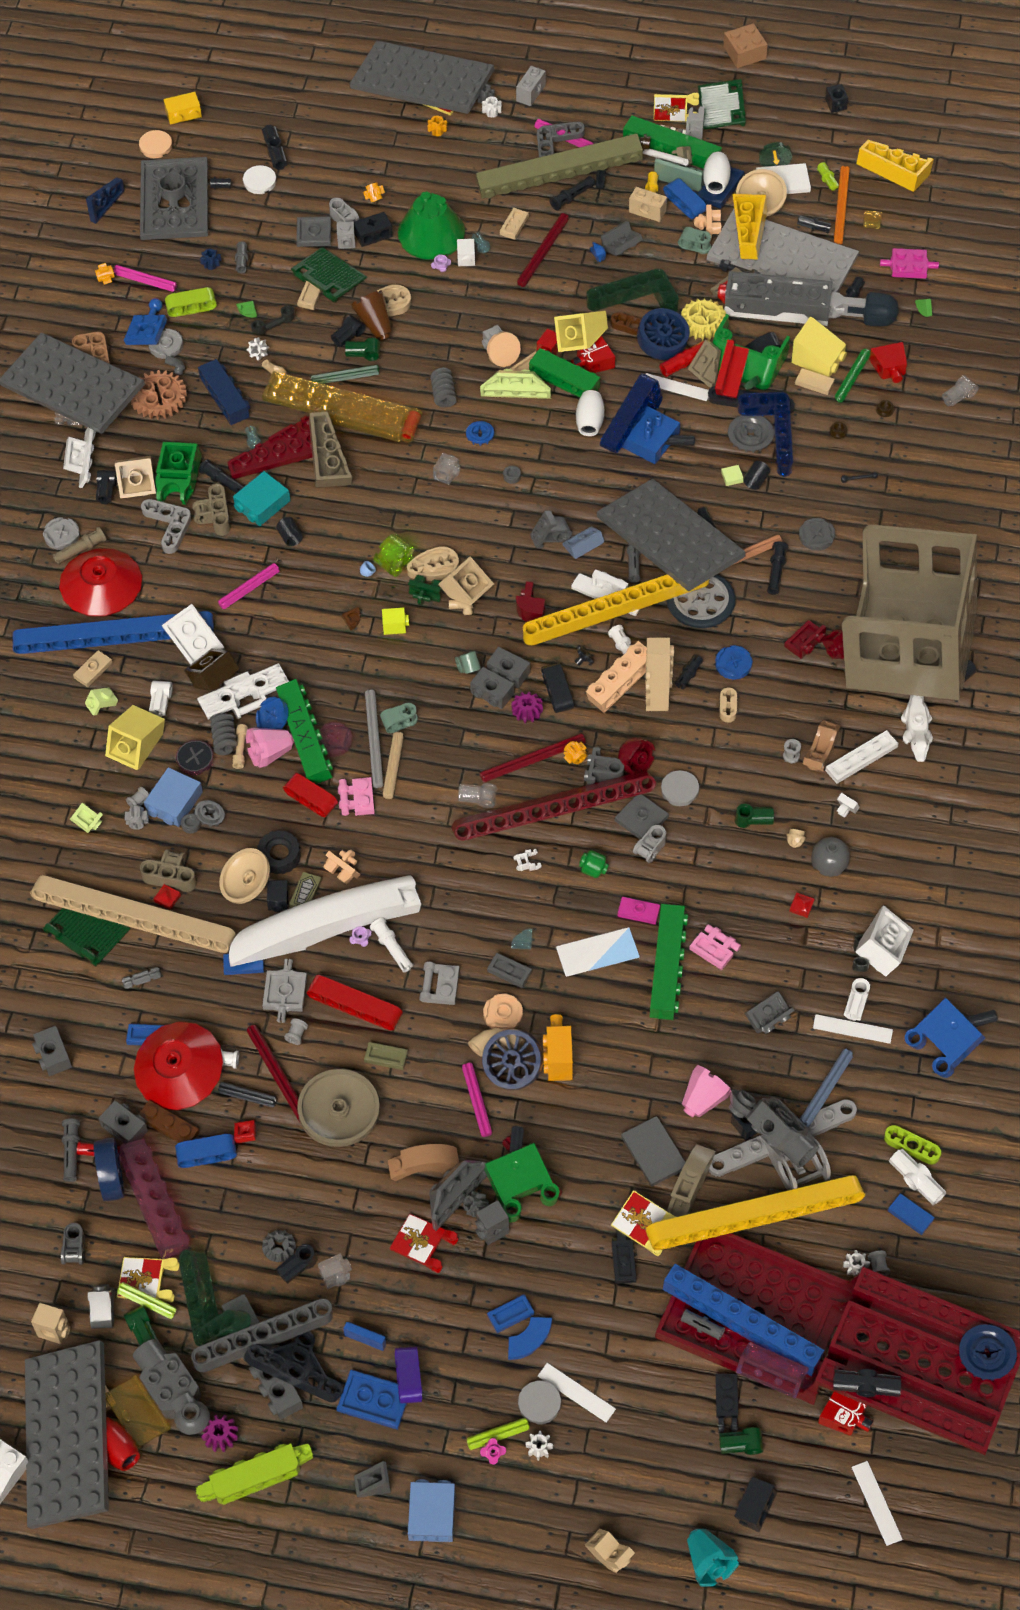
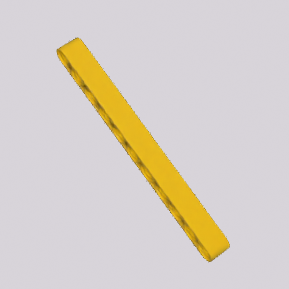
[523,574,710,646]
[645,1175,865,1250]

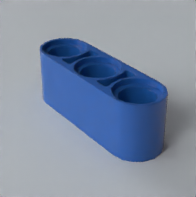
[663,178,706,219]
[175,1134,237,1168]

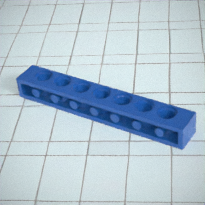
[663,1264,824,1376]

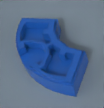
[508,1317,552,1360]

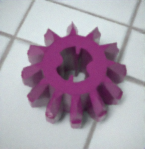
[511,691,543,723]
[201,1414,238,1452]

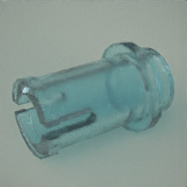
[471,232,490,253]
[245,426,261,449]

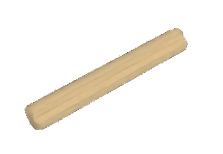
[383,732,404,799]

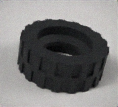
[257,830,301,875]

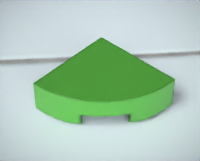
[915,299,932,317]
[236,301,257,318]

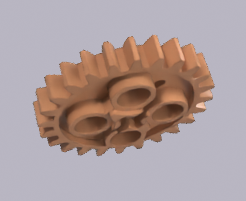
[131,370,187,420]

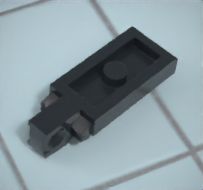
[611,1229,636,1284]

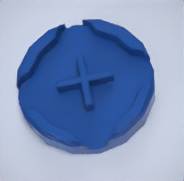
[715,645,753,680]
[256,697,288,730]

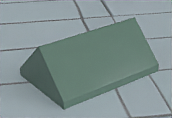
[654,158,705,192]

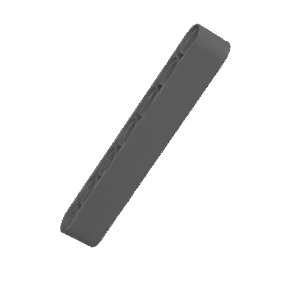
[191,1299,333,1372]

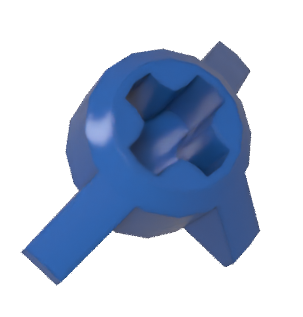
[590,242,606,262]

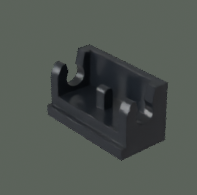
[734,1477,777,1532]

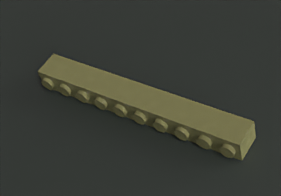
[476,134,643,199]

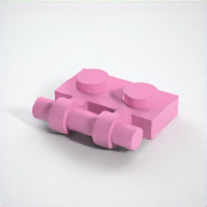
[338,777,374,816]
[690,924,741,970]

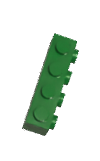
[529,348,600,398]

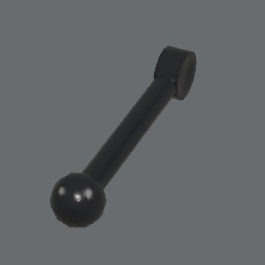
[841,472,878,483]

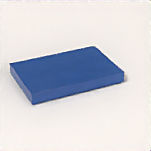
[337,1370,407,1430]

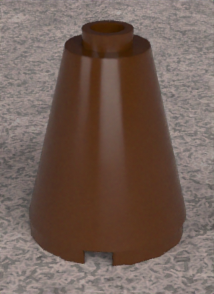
[351,290,392,341]

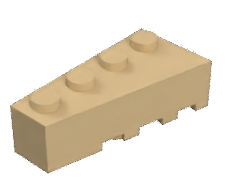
[645,638,674,711]

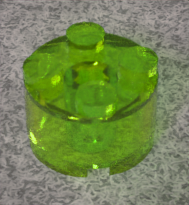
[373,533,414,577]

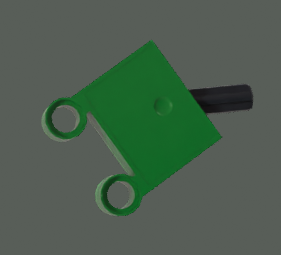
[484,1126,560,1223]

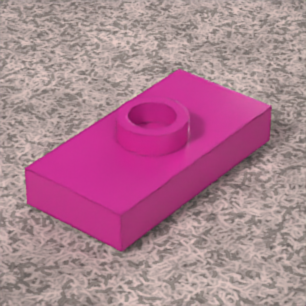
[618,897,660,925]

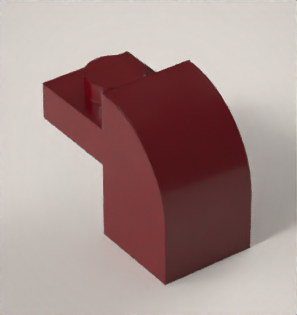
[516,581,545,622]

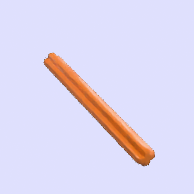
[834,166,850,245]

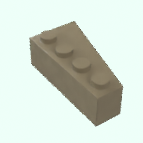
[309,412,352,488]

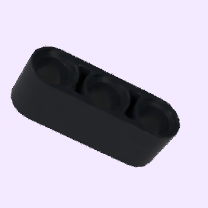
[541,663,574,713]

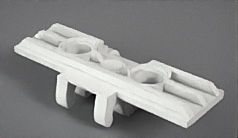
[197,663,289,719]

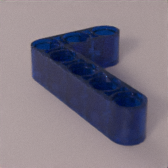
[600,373,663,454]
[737,392,793,477]

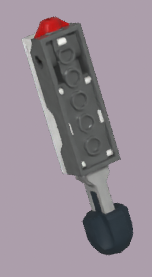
[718,271,899,327]

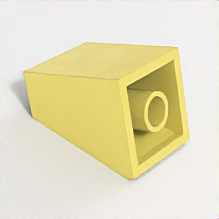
[554,311,608,352]
[791,317,847,377]
[105,705,165,770]

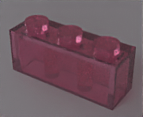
[736,1342,809,1399]

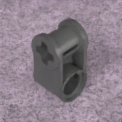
[61,1223,86,1265]

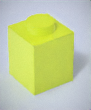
[382,608,409,635]

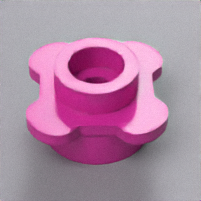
[480,1438,506,1464]

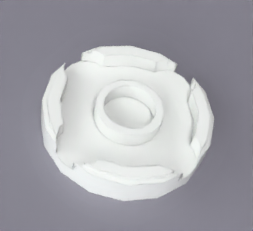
[243,166,276,194]

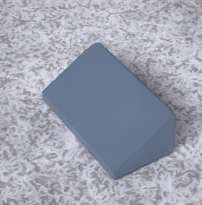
[562,526,604,559]

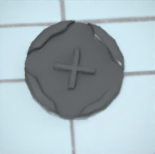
[799,518,835,551]

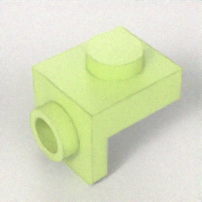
[85,687,118,715]
[70,803,103,833]

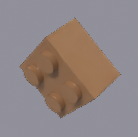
[723,23,768,68]

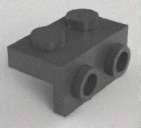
[601,221,642,256]
[744,991,795,1034]

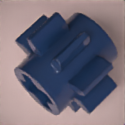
[200,249,222,270]

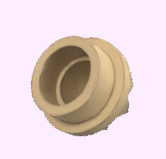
[786,829,806,848]

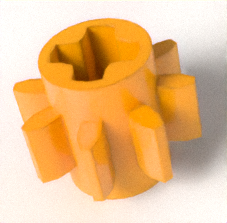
[427,116,447,136]
[363,182,385,202]
[95,263,115,285]
[564,741,587,764]

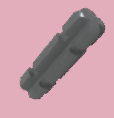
[122,967,161,989]

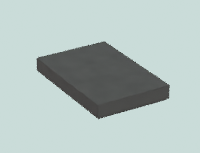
[621,1116,686,1187]

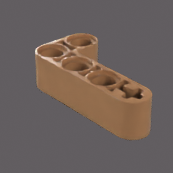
[72,332,110,364]

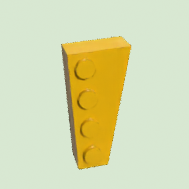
[856,140,934,192]
[733,194,767,260]

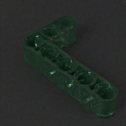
[586,269,679,313]
[179,1249,251,1346]

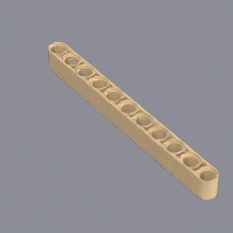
[30,875,236,953]

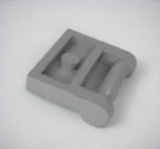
[419,962,460,1005]

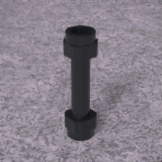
[719,259,761,274]

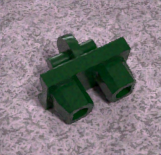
[408,575,441,605]

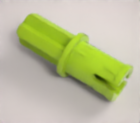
[817,162,839,191]

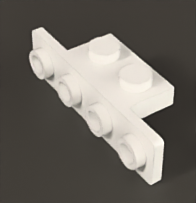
[63,428,96,488]
[571,569,640,616]

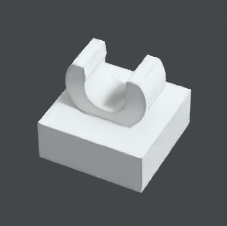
[837,793,860,818]

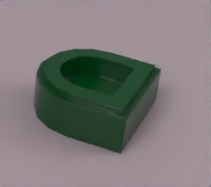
[743,376,761,391]

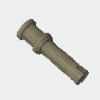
[52,527,107,565]

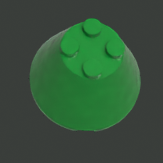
[398,191,465,260]

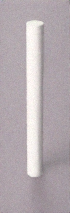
[643,149,689,166]

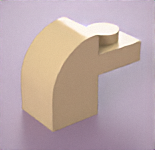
[585,1529,635,1573]

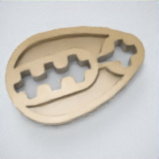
[377,285,411,316]
[407,547,459,581]

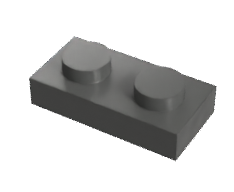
[487,953,532,988]

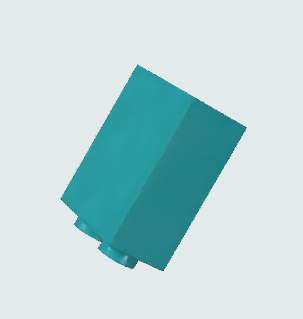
[233,471,290,526]

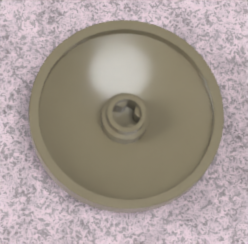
[298,1069,380,1147]

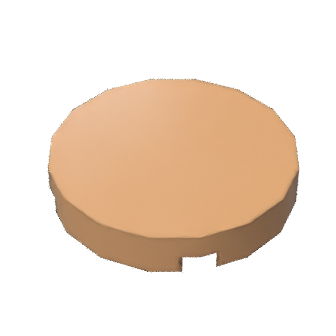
[139,130,172,158]
[487,331,521,367]
[483,994,523,1029]

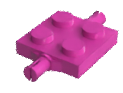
[880,248,939,279]

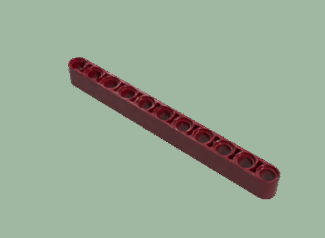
[451,771,656,841]

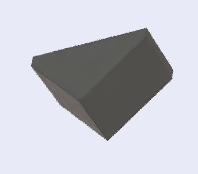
[354,1461,391,1498]

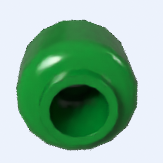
[579,850,609,878]

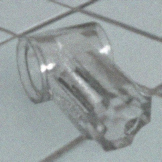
[942,375,979,407]
[458,783,498,808]

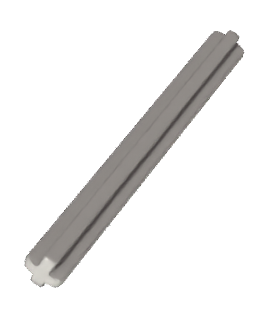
[365,690,383,788]

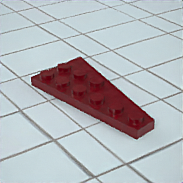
[227,408,320,479]

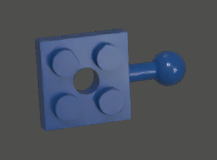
[124,298,167,345]

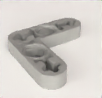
[141,499,191,554]

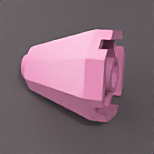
[245,727,294,768]
[682,1065,731,1118]

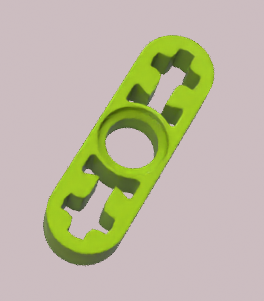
[884,1125,941,1165]

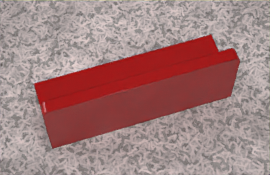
[715,340,749,398]

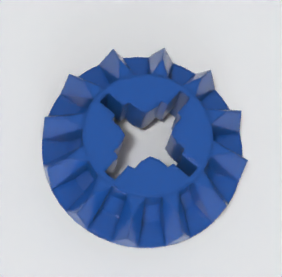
[466,421,494,446]

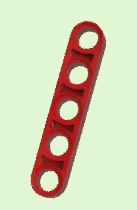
[307,975,403,1031]

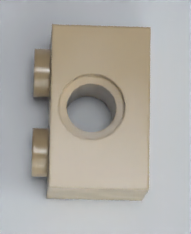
[629,187,667,222]
[31,1303,70,1344]

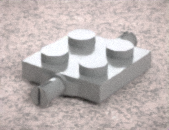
[262,959,307,1023]

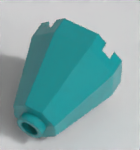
[687,1529,739,1587]

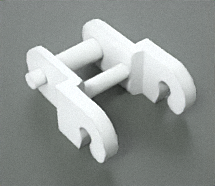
[513,849,541,871]

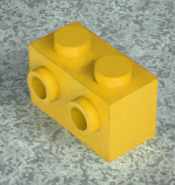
[163,92,202,125]

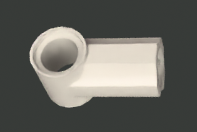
[149,681,172,717]
[844,978,870,1021]

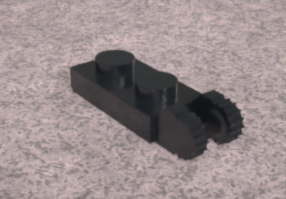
[715,1374,738,1433]

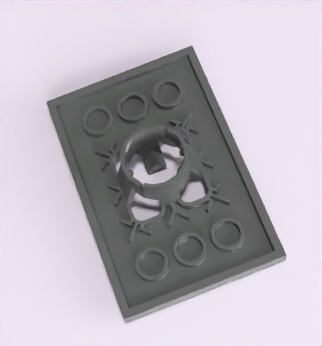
[140,157,208,240]

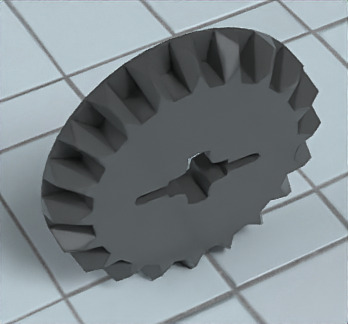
[728,414,774,453]

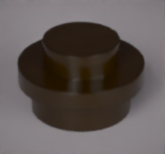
[640,134,651,151]
[876,400,894,417]
[830,422,847,439]

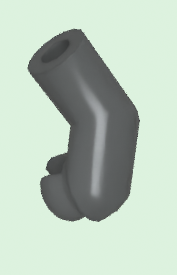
[165,356,185,375]

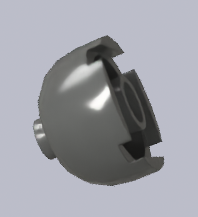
[811,837,850,877]

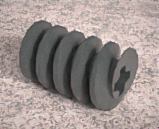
[430,367,457,408]
[210,714,237,756]

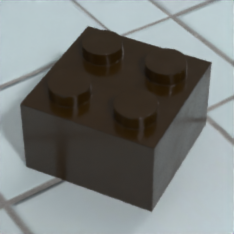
[184,648,240,691]

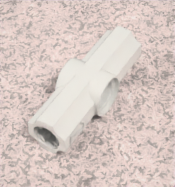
[889,1149,946,1205]

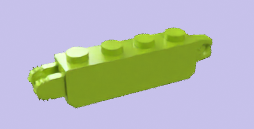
[196,1444,313,1505]

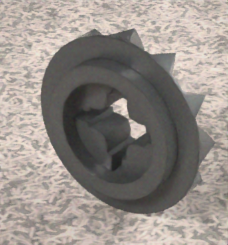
[194,800,225,828]
[262,1229,296,1262]

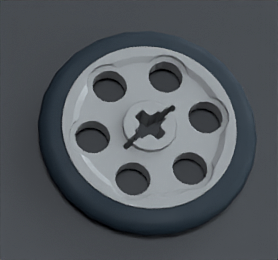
[666,574,736,629]

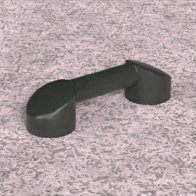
[251,305,295,335]
[852,934,869,972]

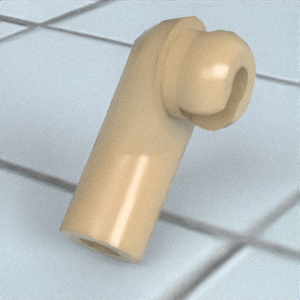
[262,359,286,380]
[449,600,473,615]

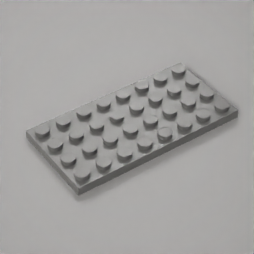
[707,209,859,292]

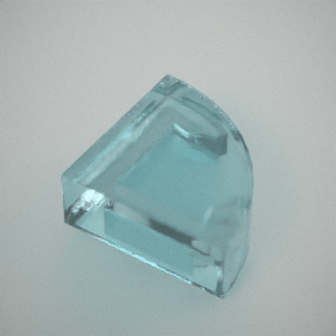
[511,929,532,949]

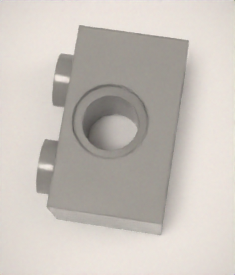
[516,66,546,106]

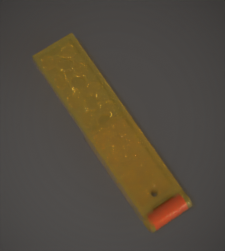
[262,371,423,443]

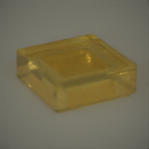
[863,211,882,229]

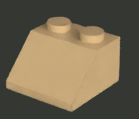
[115,456,156,498]
[438,556,494,605]

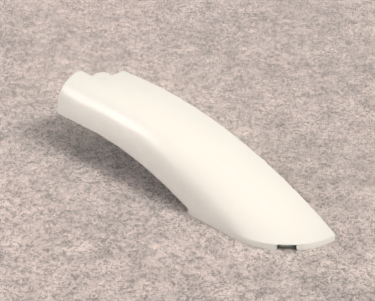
[229,875,421,967]

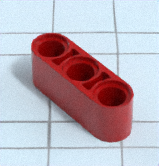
[283,773,338,818]

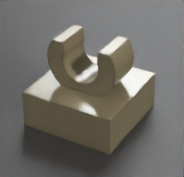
[672,146,692,165]

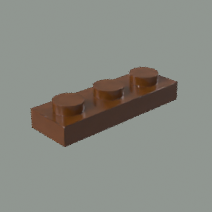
[138,1100,200,1143]

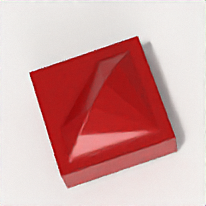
[153,884,181,910]
[789,893,815,918]
[234,1120,256,1143]

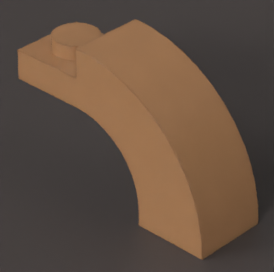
[803,720,841,771]
[388,1144,459,1181]

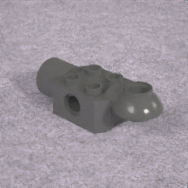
[729,1089,819,1168]
[133,1339,210,1435]

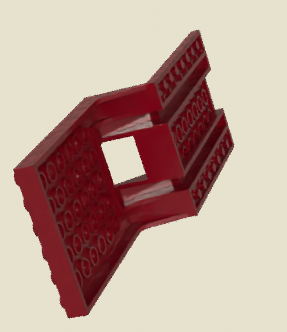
[655,1233,1020,1455]

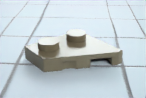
[688,340,721,388]

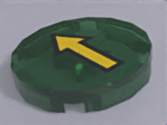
[759,142,792,167]

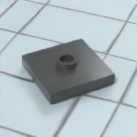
[297,216,331,247]
[615,794,669,839]

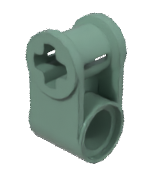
[678,227,711,254]
[455,651,481,674]
[380,703,418,733]

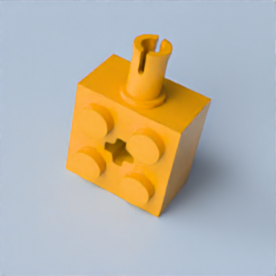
[543,1014,573,1081]

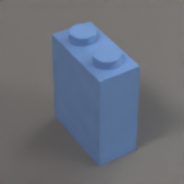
[144,767,203,827]
[408,1480,455,1542]

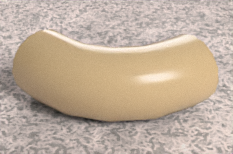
[468,1028,525,1057]

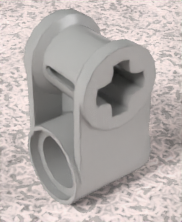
[329,198,359,222]
[633,825,666,863]

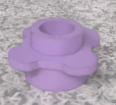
[431,255,451,272]
[349,926,371,947]

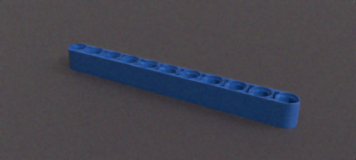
[13,611,214,654]

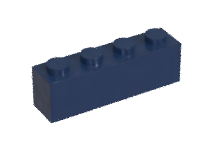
[198,359,250,425]

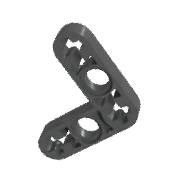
[537,122,585,157]

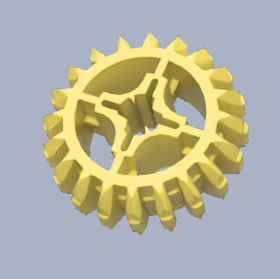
[681,298,726,341]

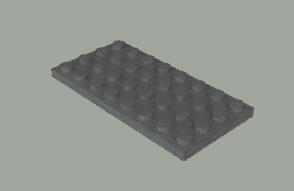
[350,40,494,114]
[0,332,145,434]
[597,478,745,591]
[25,1340,109,1529]

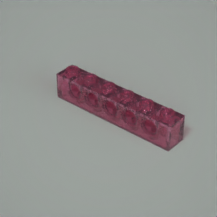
[119,1139,189,1260]

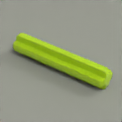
[117,1282,177,1319]
[467,1418,529,1450]

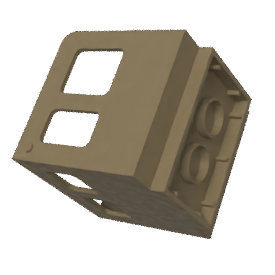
[842,525,977,700]

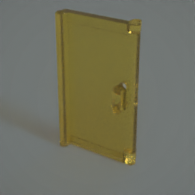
[105,1375,171,1448]

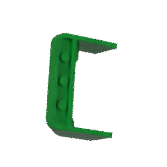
[712,314,790,390]

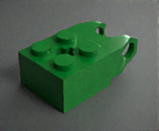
[155,442,202,505]

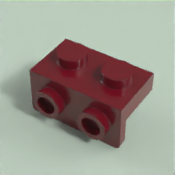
[784,620,826,659]

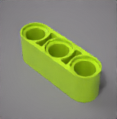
[165,287,217,317]

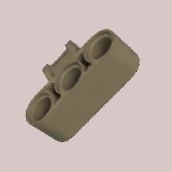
[192,484,230,536]
[140,849,196,892]

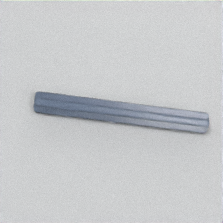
[800,1049,853,1127]

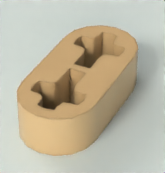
[720,688,737,722]

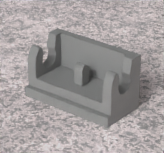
[686,107,704,140]

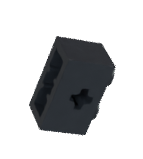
[354,212,393,247]

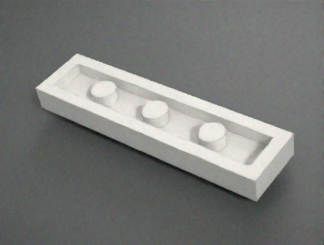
[825,730,898,784]

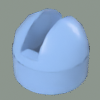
[360,561,376,577]

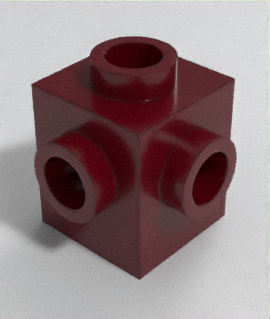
[821,630,844,659]

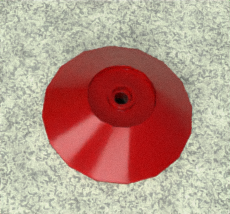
[59,548,142,616]
[133,1022,223,1110]

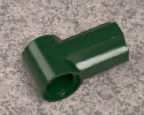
[345,338,380,361]
[734,803,774,828]
[124,1305,157,1346]
[719,1427,764,1455]

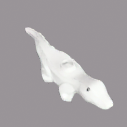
[901,695,933,762]

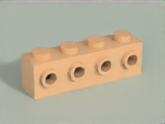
[586,641,647,713]

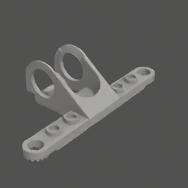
[709,1100,857,1191]

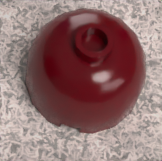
[618,737,655,774]

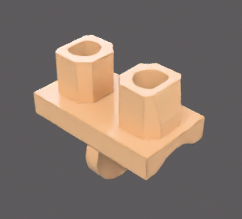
[694,205,721,238]
[323,850,360,884]

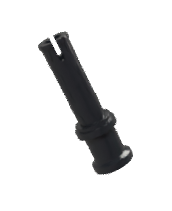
[549,176,595,211]
[199,459,245,493]
[767,541,789,595]

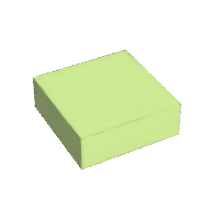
[721,465,743,486]

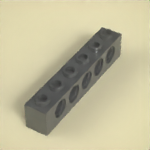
[220,1294,303,1420]

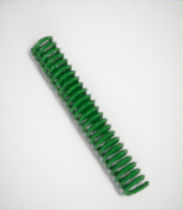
[835,349,870,402]

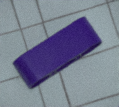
[395,1347,422,1403]

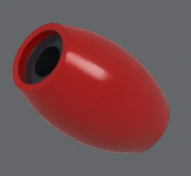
[106,1417,140,1471]

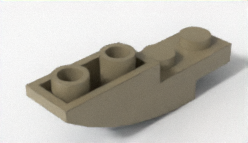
[667,1144,716,1217]

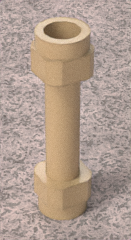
[232,724,248,769]

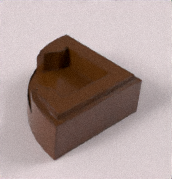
[342,607,361,631]

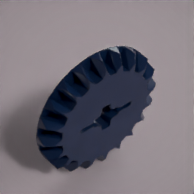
[959,1324,1017,1381]

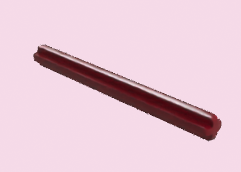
[517,213,569,287]
[480,733,585,782]
[247,1025,301,1124]

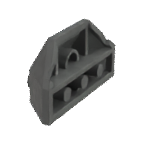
[429,1160,487,1231]

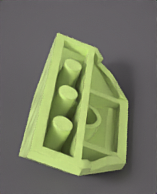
[480,369,551,399]

